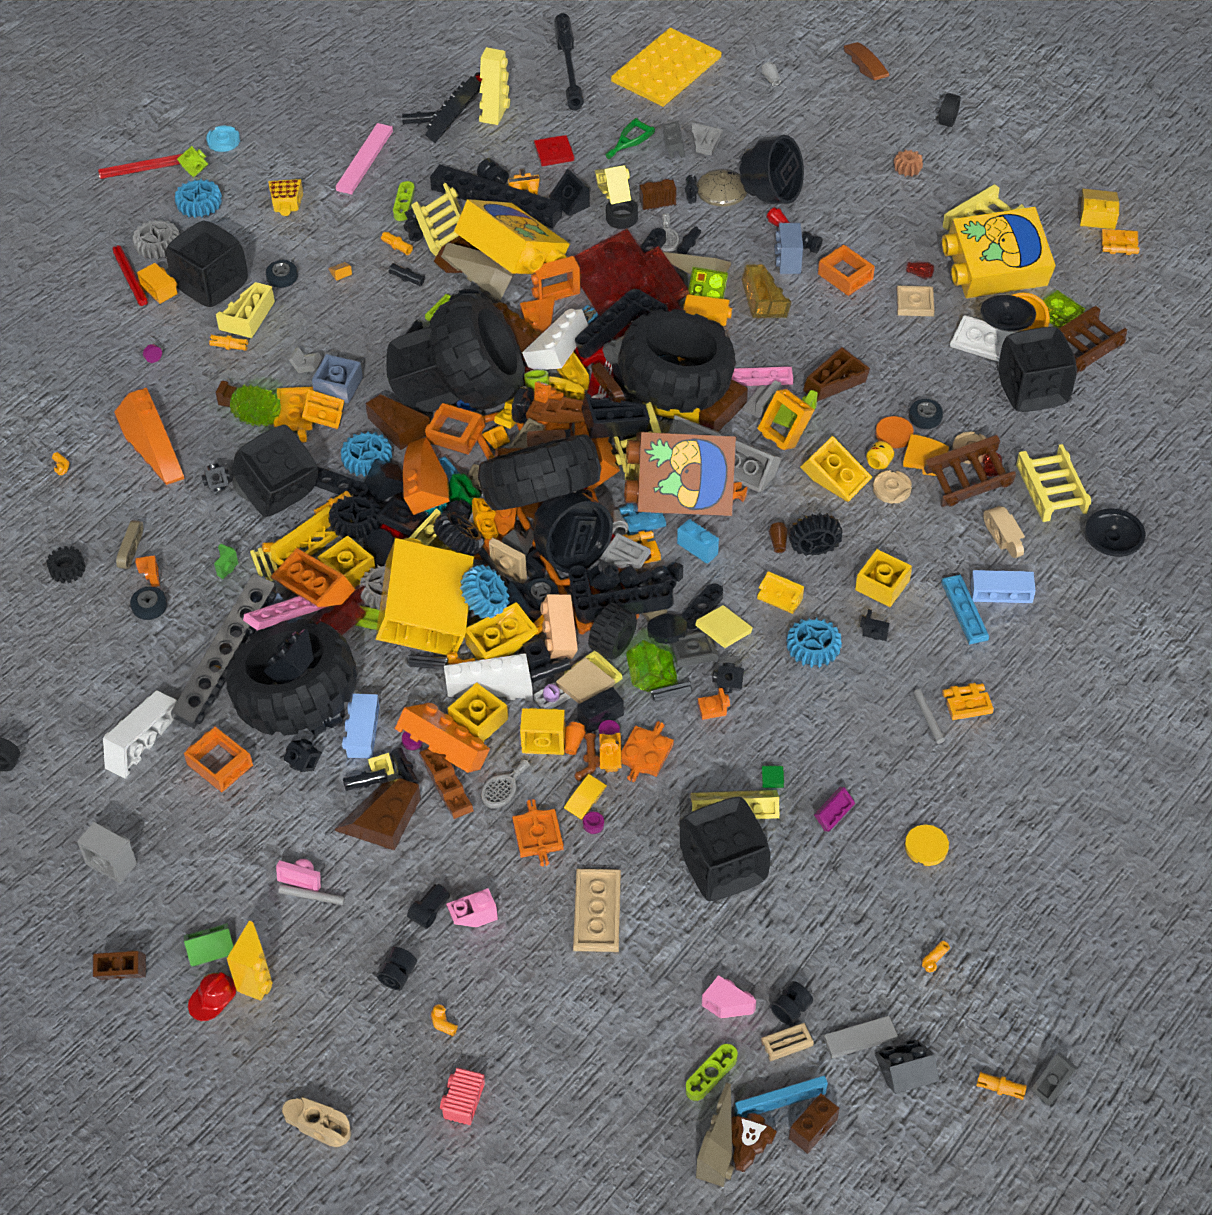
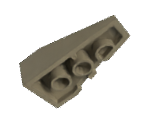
[441,243,514,300]
[653,251,731,275]
[696,1083,735,1187]

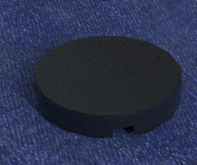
[511,386,535,424]
[363,528,395,568]
[647,614,688,644]

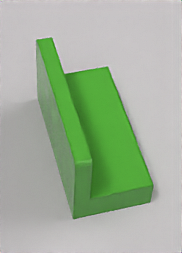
[183,923,234,966]

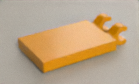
[274,387,314,443]

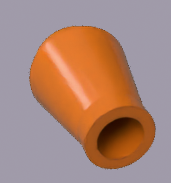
[564,722,586,755]

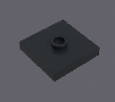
[376,497,429,537]

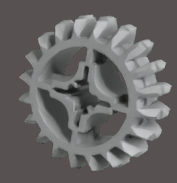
[132,219,180,260]
[359,563,386,610]

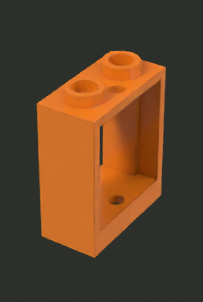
[818,245,875,296]
[531,256,580,300]
[425,403,485,455]
[184,727,253,793]

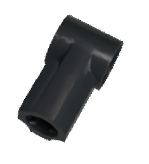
[407,884,450,929]

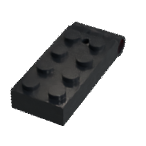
[425,72,483,143]

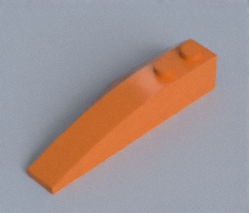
[114,387,184,485]
[403,437,450,515]

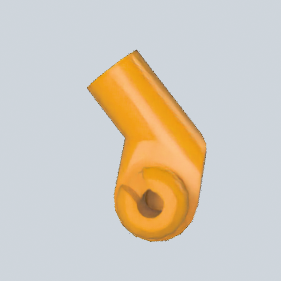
[52,452,70,475]
[447,652,475,665]
[922,941,950,972]
[431,1004,458,1036]

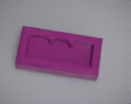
[814,787,855,832]

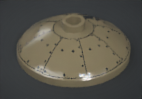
[697,169,747,206]

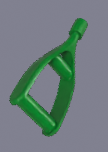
[605,118,655,159]

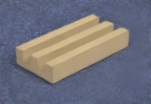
[761,1023,814,1061]

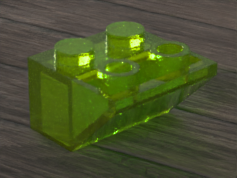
[626,640,678,692]

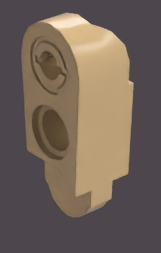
[983,506,1025,558]
[282,1097,351,1147]

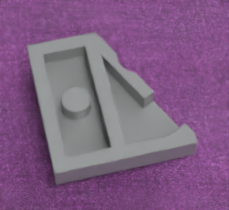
[691,123,723,156]
[600,533,651,568]

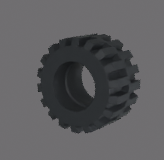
[588,603,637,660]

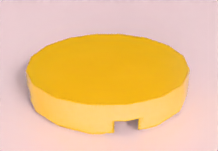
[905,825,949,866]

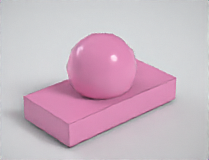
[276,859,321,891]

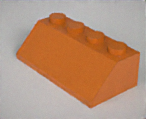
[270,548,355,607]

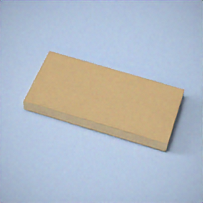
[573,869,621,952]

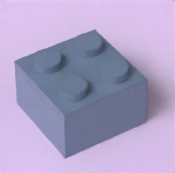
[774,223,803,274]
[312,354,363,404]

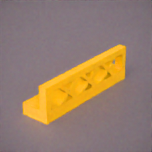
[270,506,338,566]

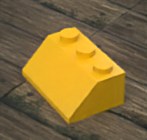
[227,921,272,1001]

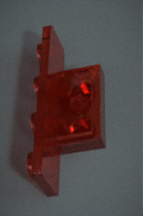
[316,586,366,635]

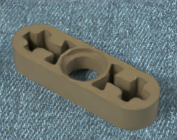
[116,520,143,569]

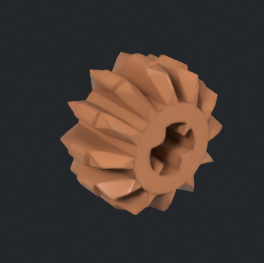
[894,149,923,177]

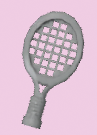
[660,213,680,253]
[481,759,530,808]

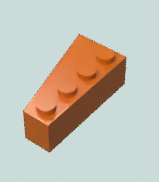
[574,421,620,489]
[395,702,490,773]

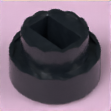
[739,135,804,204]
[532,492,613,573]

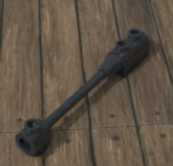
[554,13,584,111]
[444,499,542,623]

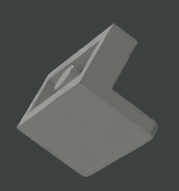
[743,380,781,419]

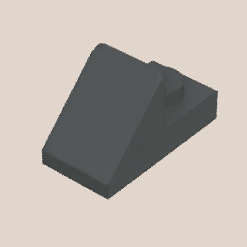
[502,528,534,557]
[1030,1052,1078,1106]

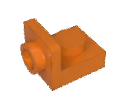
[534,381,564,404]
[135,555,160,587]
[697,688,730,720]

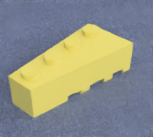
[479,47,510,125]

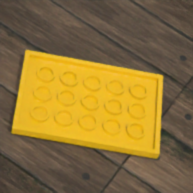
[611,28,722,107]

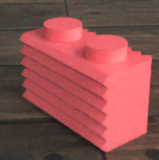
[440,1067,485,1125]

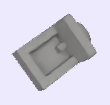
[289,348,322,373]

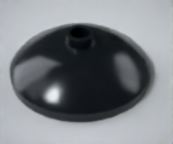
[980,295,1036,332]
[1085,508,1146,557]

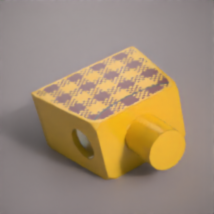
[268,179,303,216]

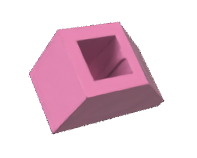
[446,888,498,927]
[702,975,756,1018]

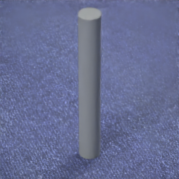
[913,689,945,744]
[279,885,345,905]

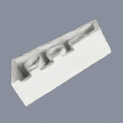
[522,309,588,371]
[444,654,533,701]
[103,690,177,779]

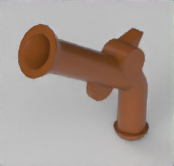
[574,733,600,781]

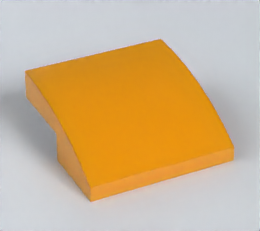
[301,389,344,429]
[903,434,949,476]

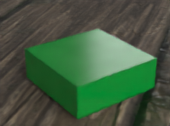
[762,766,784,788]

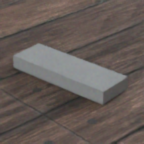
[823,1016,898,1059]

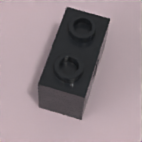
[577,687,624,733]

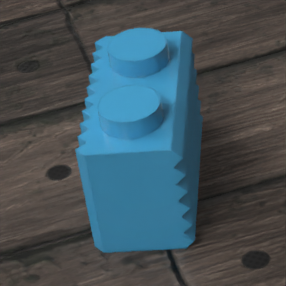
[677,519,719,564]

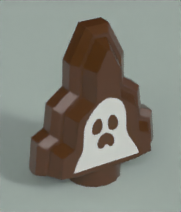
[731,1113,777,1172]

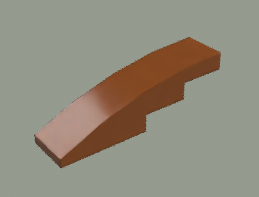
[844,42,889,80]
[526,397,585,423]
[419,749,474,819]

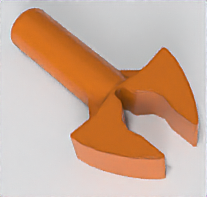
[733,482,747,502]

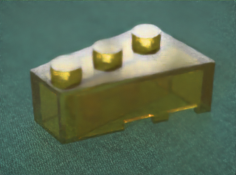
[742,265,791,318]

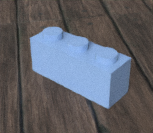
[970,570,1036,603]
[342,694,380,758]

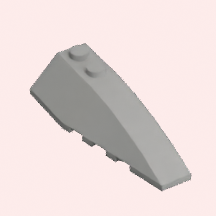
[668,415,782,493]

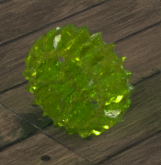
[230,384,281,427]

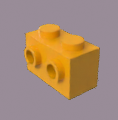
[137,263,177,304]

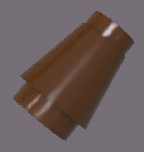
[768,522,788,553]

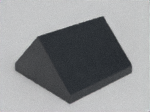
[549,169,590,216]
[364,459,403,503]

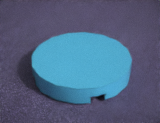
[206,125,240,152]

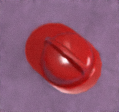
[188,972,237,1021]

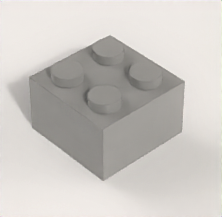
[77,822,137,884]

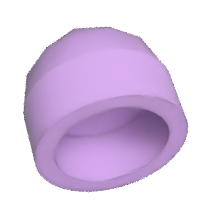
[543,684,560,702]

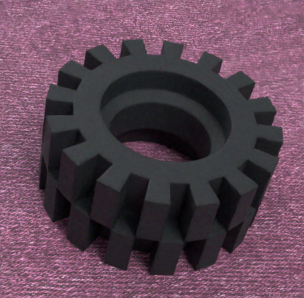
[46,546,86,584]

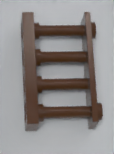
[1059,305,1127,373]
[924,435,1016,507]

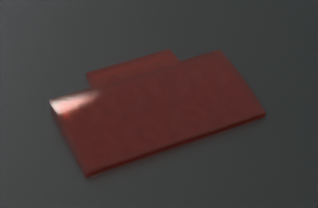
[574,229,690,340]

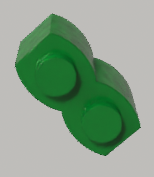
[448,474,481,516]

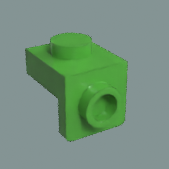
[214,544,238,579]

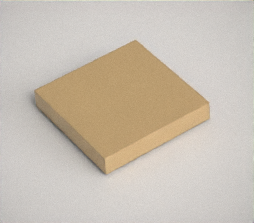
[897,286,934,317]
[489,538,527,584]
[556,657,615,704]

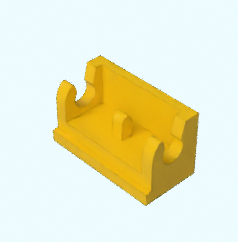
[557,351,589,390]
[757,571,804,614]

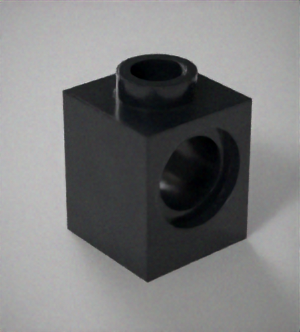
[522,638,550,670]

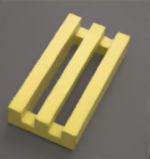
[250,548,278,581]

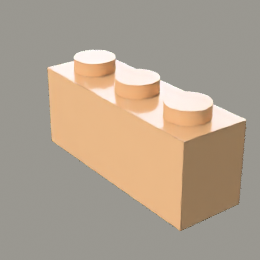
[540,594,578,659]

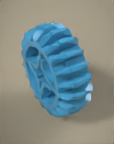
[175,178,222,218]
[341,431,392,478]
[460,564,510,618]
[786,617,842,668]

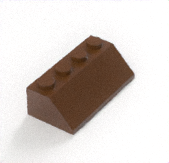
[493,302,542,362]

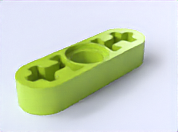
[393,181,415,221]
[685,1044,738,1101]

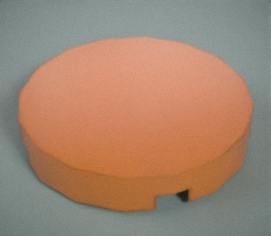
[875,416,914,449]

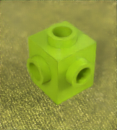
[177,146,208,178]

